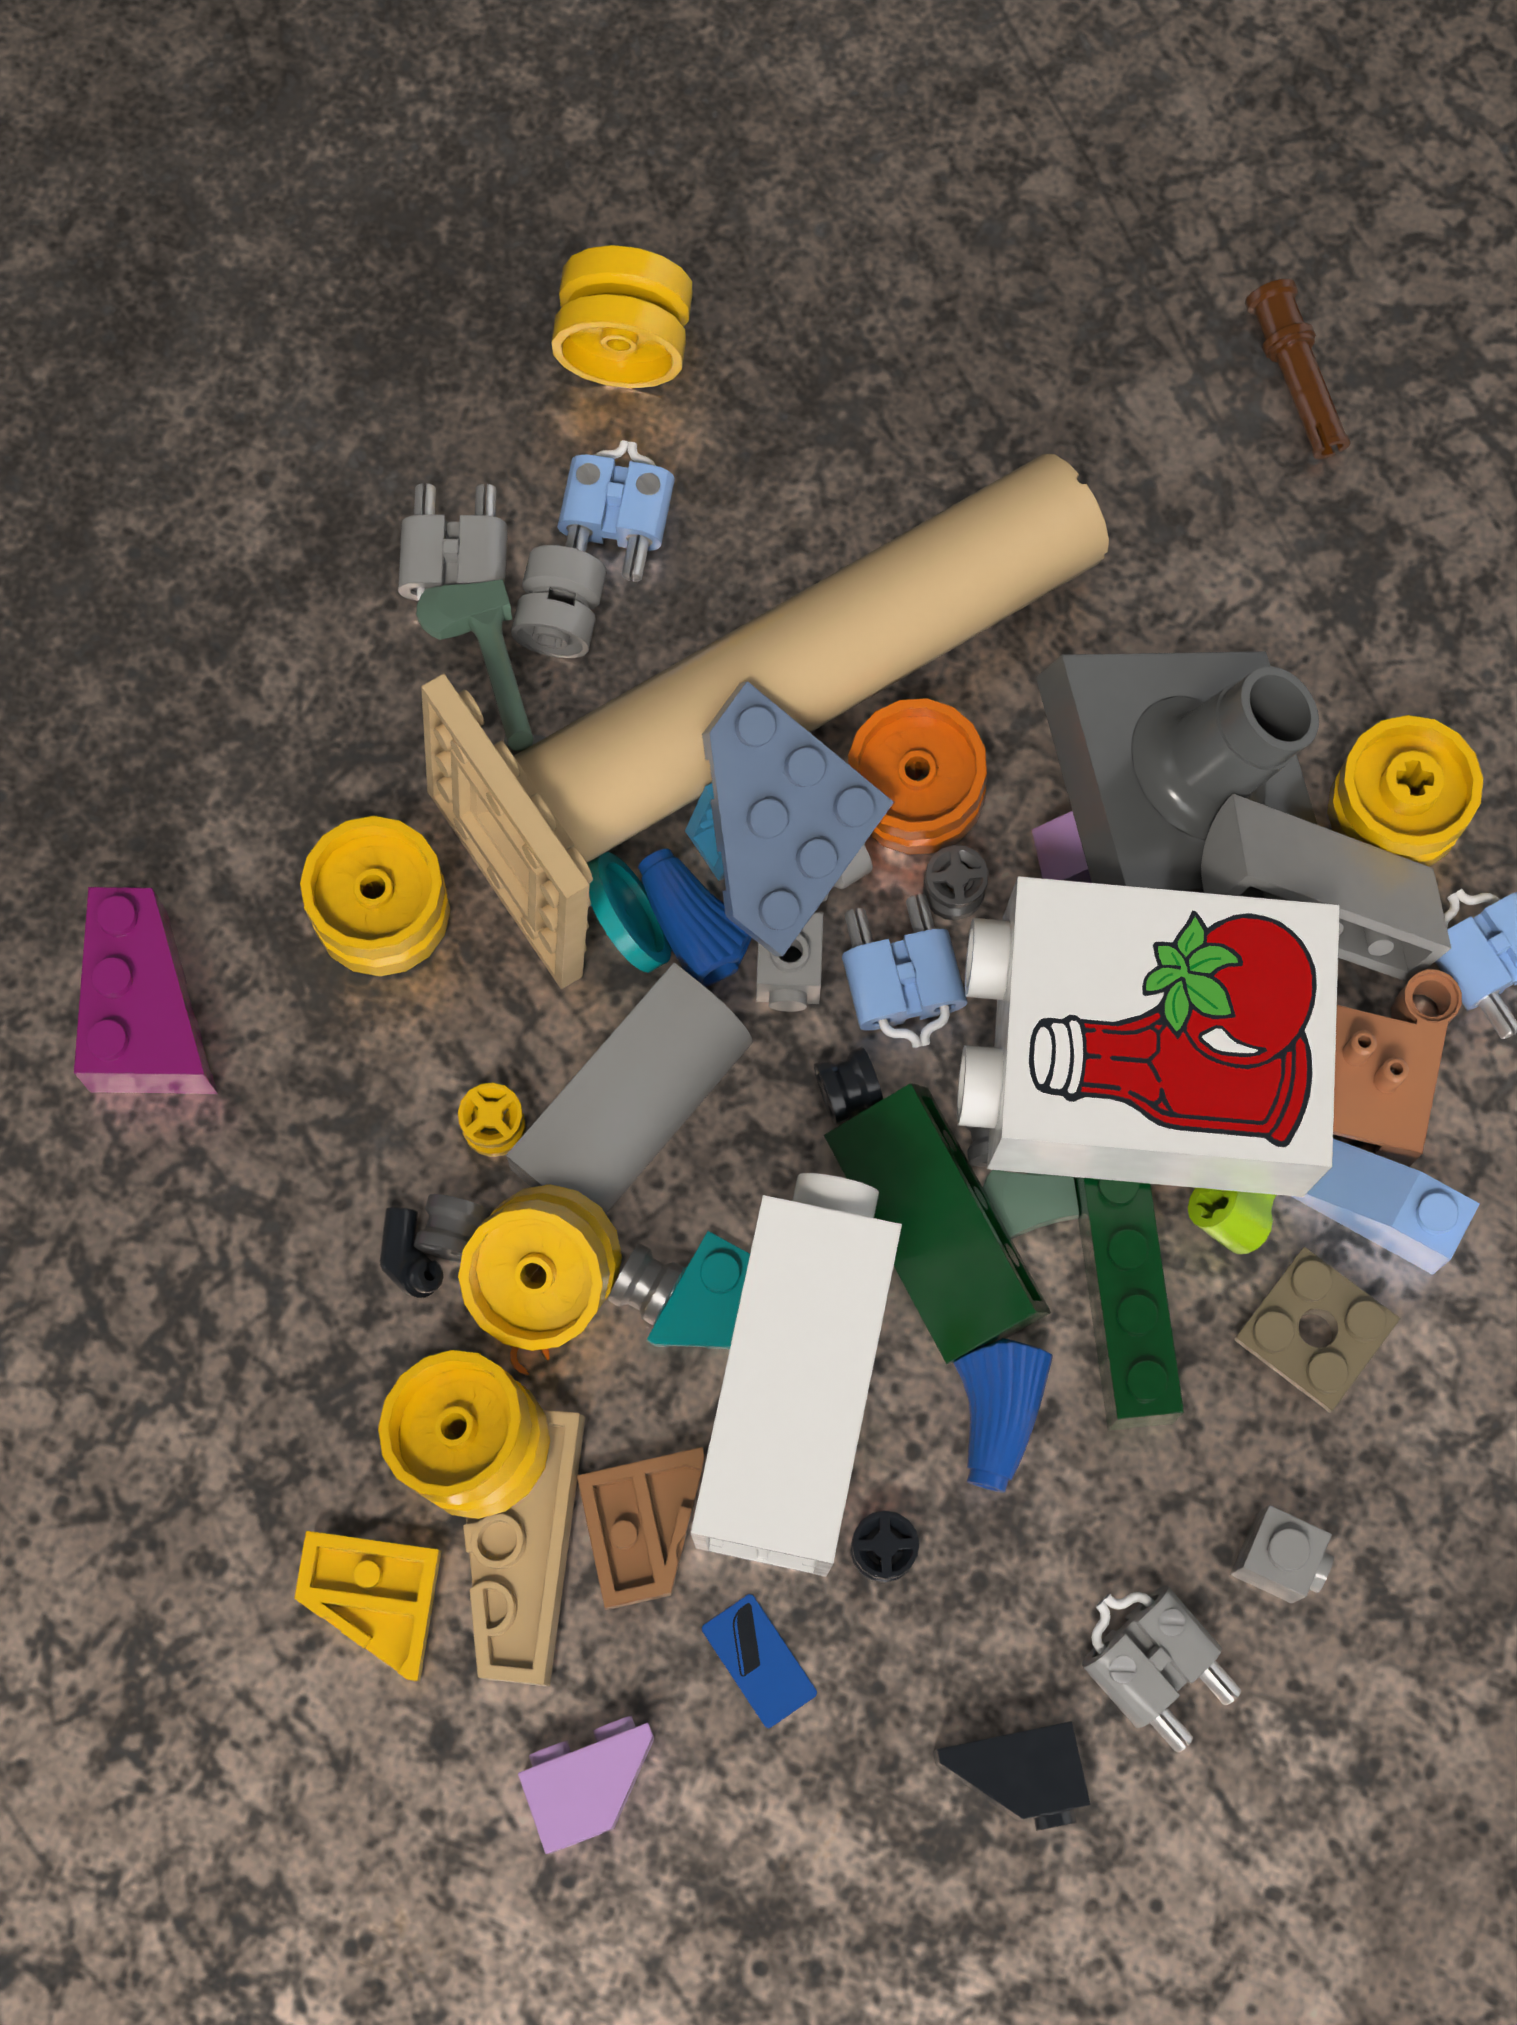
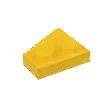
[294,1531,441,1682]

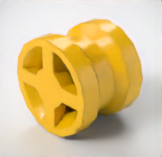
[458,1082,526,1157]

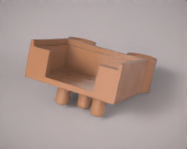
[1333,969,1462,1167]

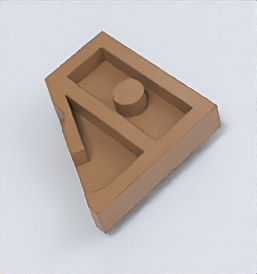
[577,1447,705,1610]

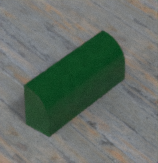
[824,1083,1051,1364]

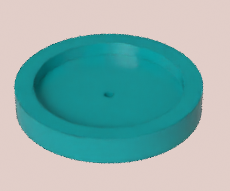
[587,852,671,973]

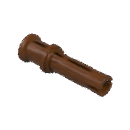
[1245,278,1351,460]

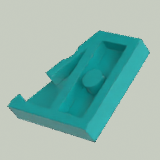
[646,1231,750,1349]

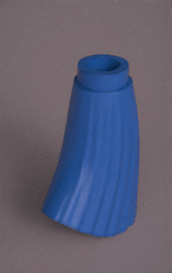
[638,849,752,987]
[953,1338,1053,1493]

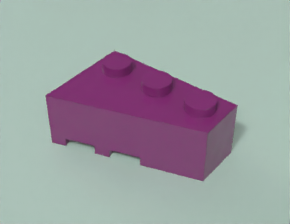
[74,887,218,1094]

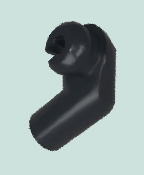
[380,1207,443,1298]

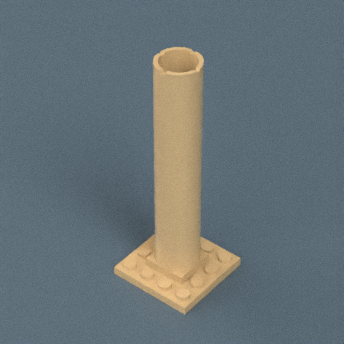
[421,454,1109,990]

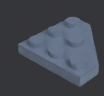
[702,681,894,956]

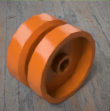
[848,698,987,855]

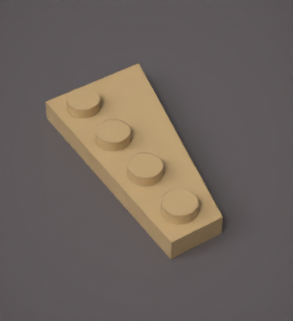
[463,1410,585,1687]

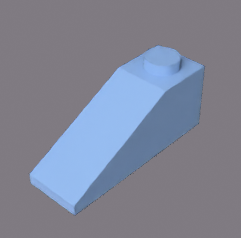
[1291,1138,1480,1275]

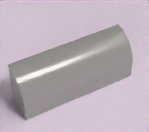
[1201,794,1451,982]
[506,963,753,1214]

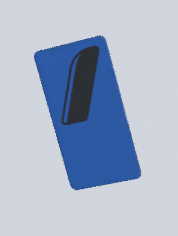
[702,1594,817,1728]

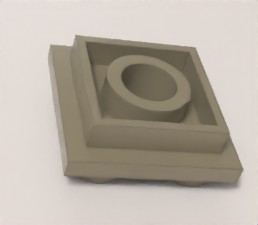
[1234,1246,1401,1413]

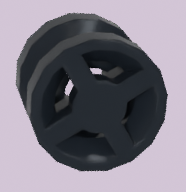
[814,1047,883,1124]
[850,1510,919,1583]

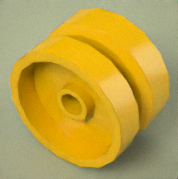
[552,245,693,389]
[1327,715,1483,867]
[300,816,451,977]
[458,1184,622,1351]
[378,1350,550,1519]

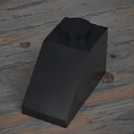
[933,1721,1091,1831]

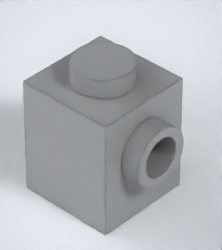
[756,913,823,1012]
[1230,1505,1334,1604]

